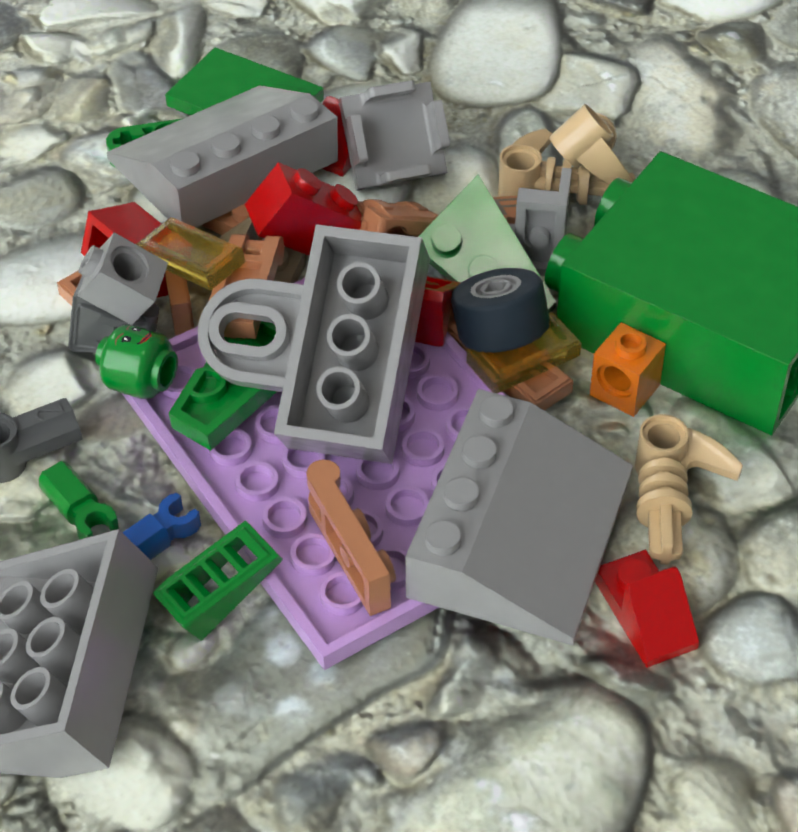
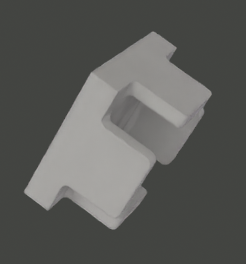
[338,80,450,190]

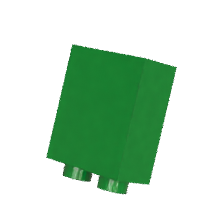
[544,151,798,436]

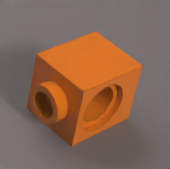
[589,322,666,417]

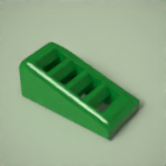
[153,520,283,641]

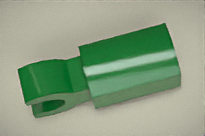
[39,460,120,540]

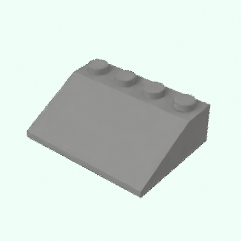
[107,85,338,234]
[405,389,633,645]
[0,529,158,778]

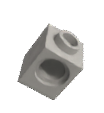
[77,232,168,325]

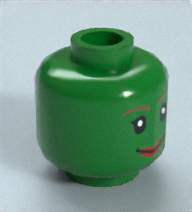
[95,324,178,399]

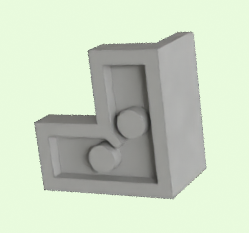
[509,168,572,276]

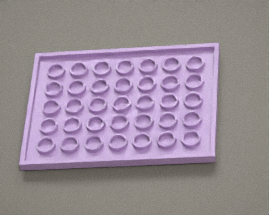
[122,278,507,670]

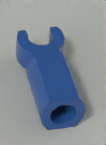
[122,493,201,560]

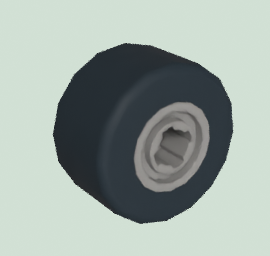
[451,268,550,353]

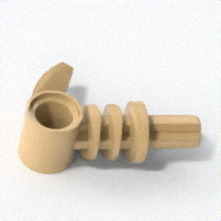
[549,104,633,185]
[498,128,636,205]
[635,414,743,565]

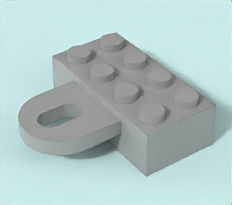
[198,224,430,464]

